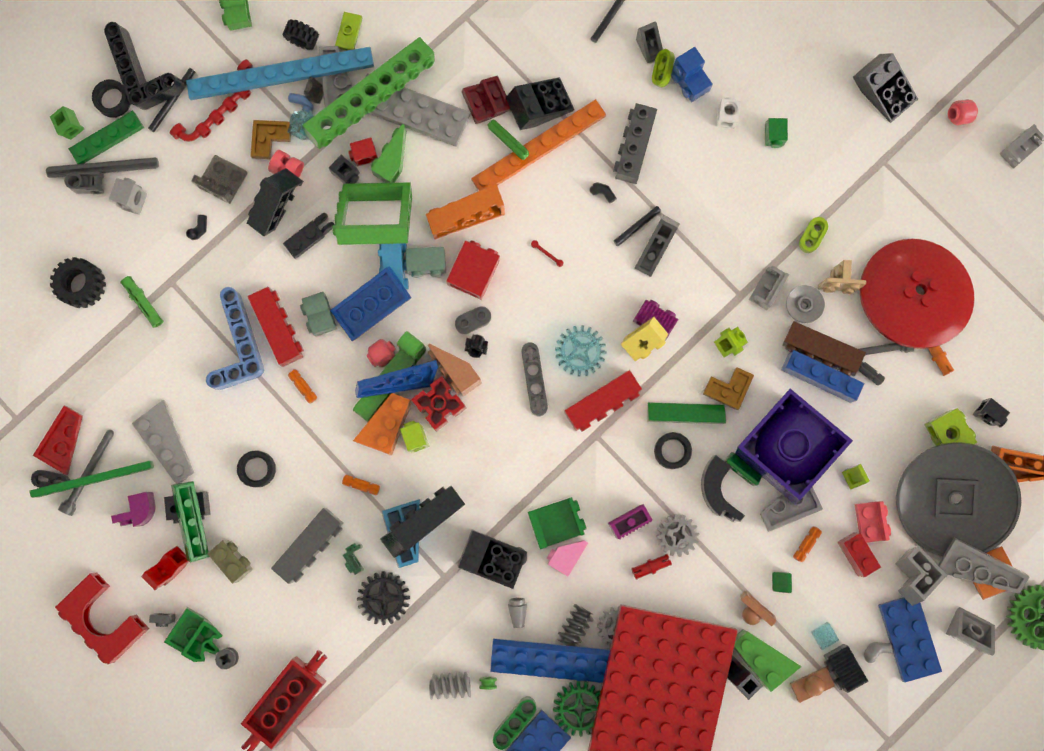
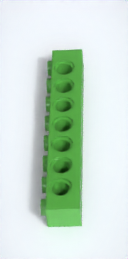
[302,37,435,149]

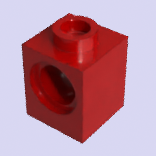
[348,137,378,167]

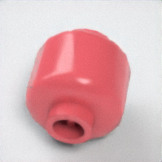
[948,99,978,125]
[367,339,396,368]

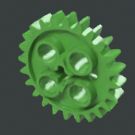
[1006,585,1044,650]

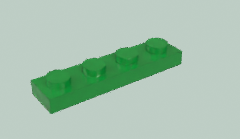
[68,110,144,164]

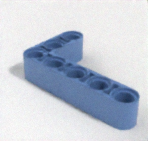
[206,287,264,390]

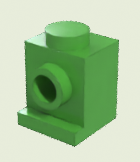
[50,106,84,140]

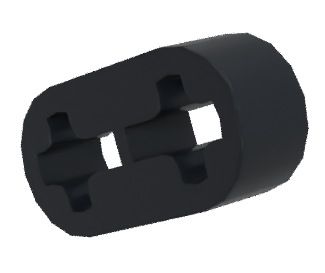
[31,470,70,488]

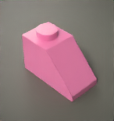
[546,540,588,577]

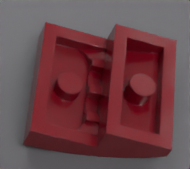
[461,75,511,124]

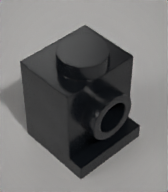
[329,154,360,184]
[972,398,1010,428]

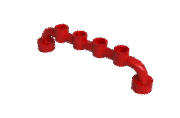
[169,59,253,142]

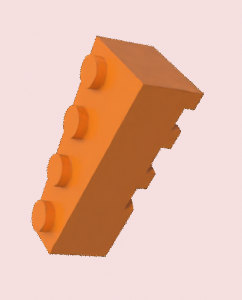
[426,184,505,240]

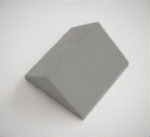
[946,607,995,656]

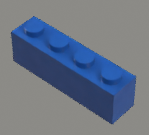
[781,350,865,403]

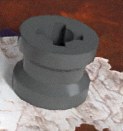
[215,647,239,669]

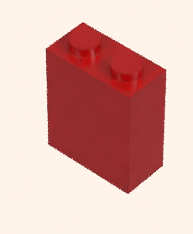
[446,240,500,300]

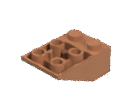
[428,344,482,397]

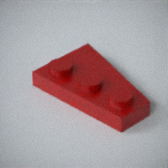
[33,406,83,475]

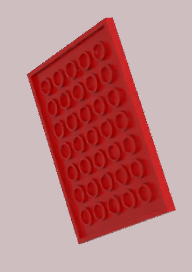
[588,604,738,751]

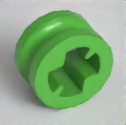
[479,677,497,690]

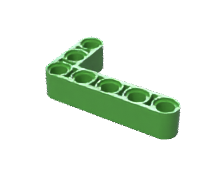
[353,331,426,422]

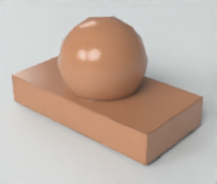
[740,591,776,626]
[790,667,835,703]

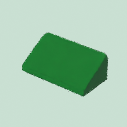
[724,452,762,486]

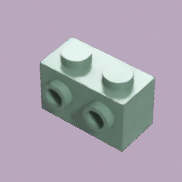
[406,247,446,278]

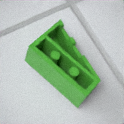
[734,629,802,692]

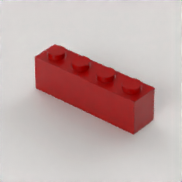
[247,287,304,367]
[564,370,642,432]

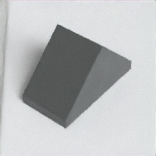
[636,21,663,63]

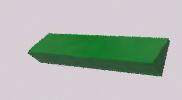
[647,402,726,424]
[171,481,210,563]

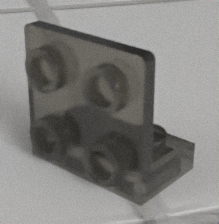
[191,155,248,204]

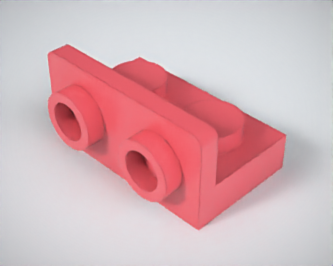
[855,501,891,543]

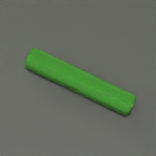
[488,120,529,160]

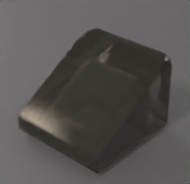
[304,77,324,104]

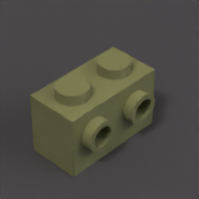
[207,540,253,584]

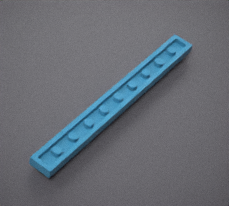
[186,47,374,101]

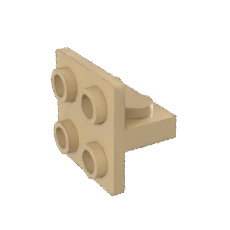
[818,260,866,294]

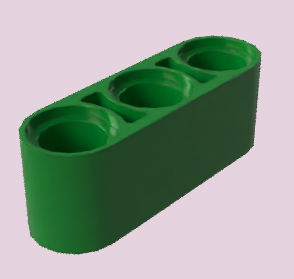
[493,696,536,750]

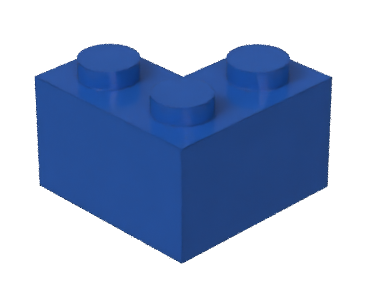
[671,47,713,103]

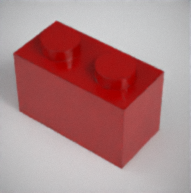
[837,532,881,577]

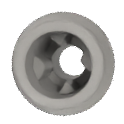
[508,598,527,628]

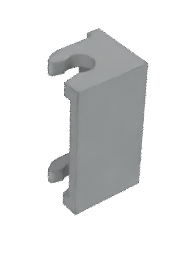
[999,124,1044,169]
[749,266,790,310]

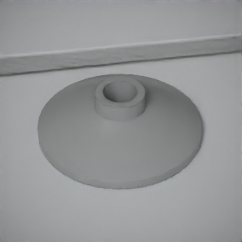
[786,285,825,323]

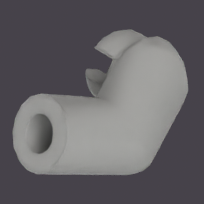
[864,642,892,663]

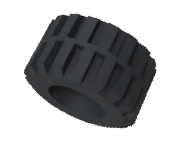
[50,257,106,308]

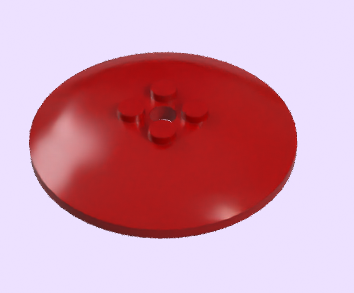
[860,239,975,349]

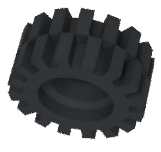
[282,19,319,50]

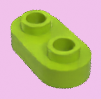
[652,49,675,87]
[799,217,828,253]

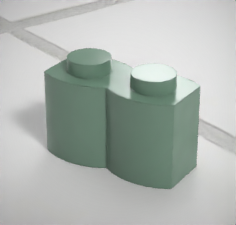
[300,292,337,337]

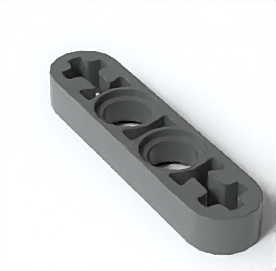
[522,342,548,416]

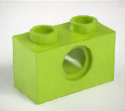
[400,421,430,453]

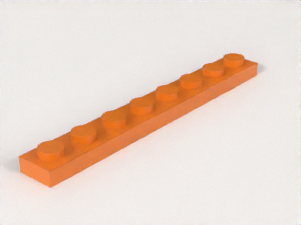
[471,99,606,191]

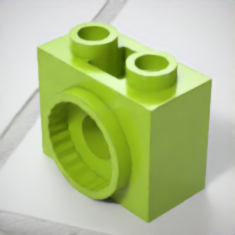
[924,408,978,446]

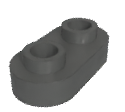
[455,306,491,334]

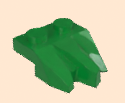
[164,607,223,662]

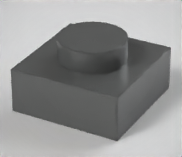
[149,613,175,627]

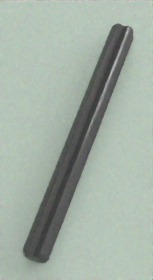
[46,157,159,178]

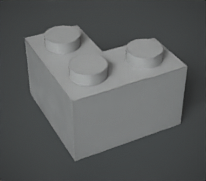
[895,545,947,606]

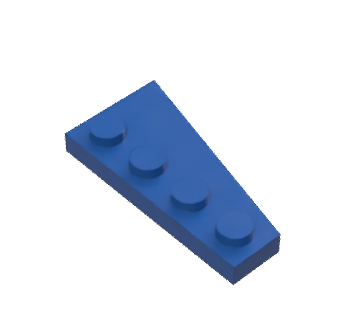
[355,360,438,398]

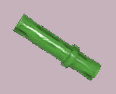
[120,276,164,328]

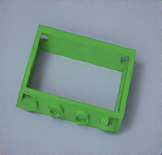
[333,182,412,245]

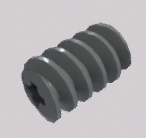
[557,604,594,647]

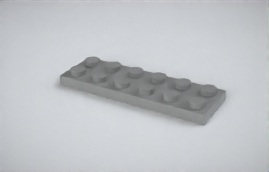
[353,73,470,147]

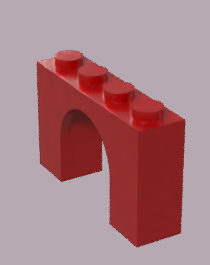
[55,572,150,665]

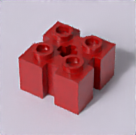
[411,376,467,432]

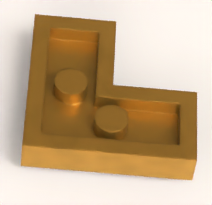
[250,120,292,159]
[703,367,754,410]

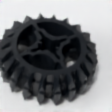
[357,571,410,625]

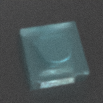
[811,622,839,650]

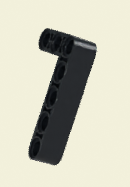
[104,22,185,110]

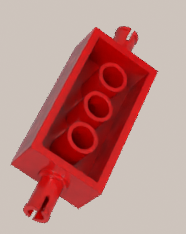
[241,650,328,751]

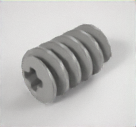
[429,672,471,700]

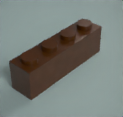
[782,321,866,377]

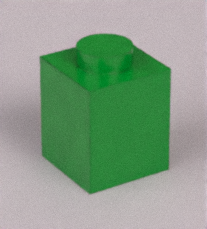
[765,118,788,148]

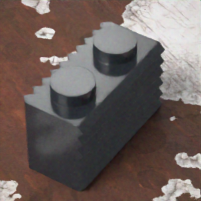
[823,644,869,693]

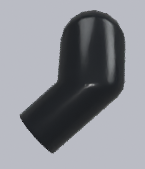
[589,182,617,204]
[186,215,207,240]

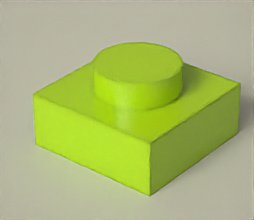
[842,464,870,490]

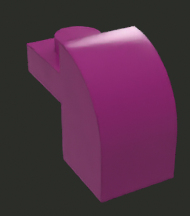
[111,492,156,527]

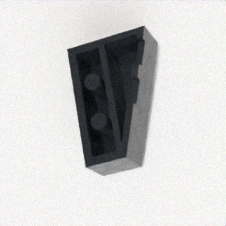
[246,168,304,236]

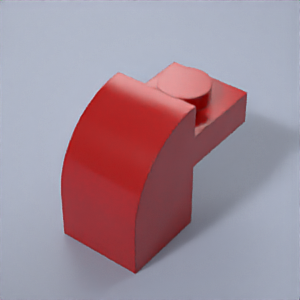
[141,546,189,590]

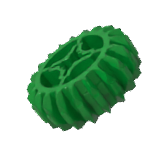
[553,681,601,737]

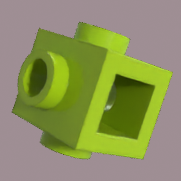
[714,327,748,358]

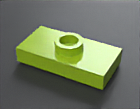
[335,12,363,51]

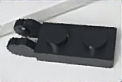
[283,213,335,259]

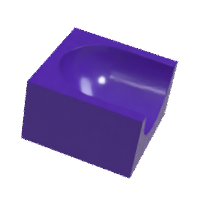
[735,388,853,505]

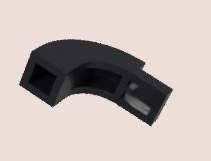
[701,455,745,522]
[727,655,763,700]

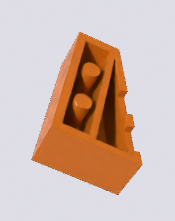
[353,393,412,455]
[991,446,1044,482]

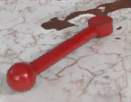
[531,240,564,267]

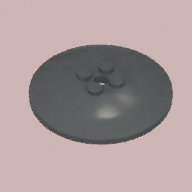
[896,442,1021,556]

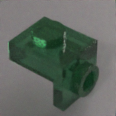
[343,543,364,575]

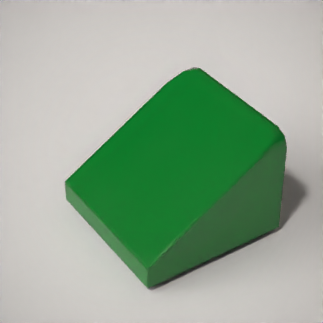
[772,572,792,593]

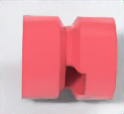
[268,150,304,177]

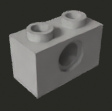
[109,178,147,215]

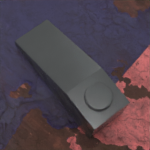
[635,215,680,277]

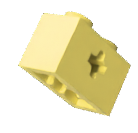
[621,317,668,361]

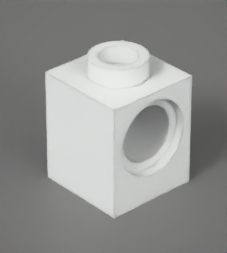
[716,97,741,129]

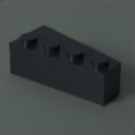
[380,486,465,558]

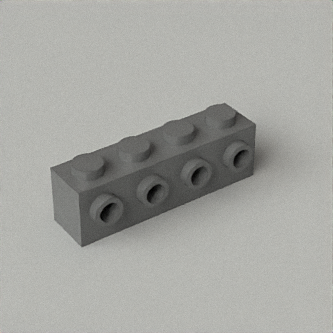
[613,103,657,184]
[271,508,344,584]

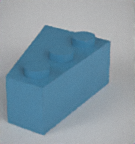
[378,243,409,289]
[381,499,420,568]

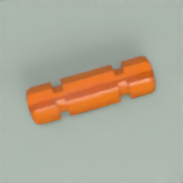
[288,370,317,404]
[342,475,380,495]
[793,527,822,562]

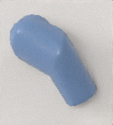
[288,93,314,115]

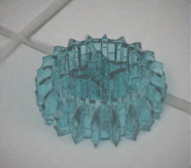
[555,325,607,377]

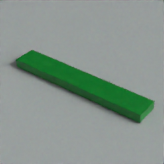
[29,461,154,498]

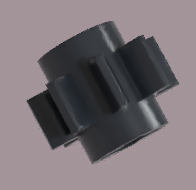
[464,334,488,358]

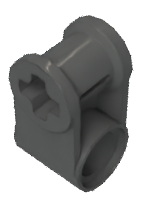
[64,171,104,194]

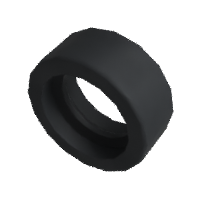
[92,79,131,118]
[654,432,692,469]
[237,450,276,487]

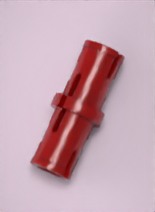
[631,554,672,580]

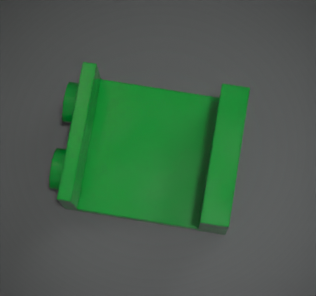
[528,497,587,550]

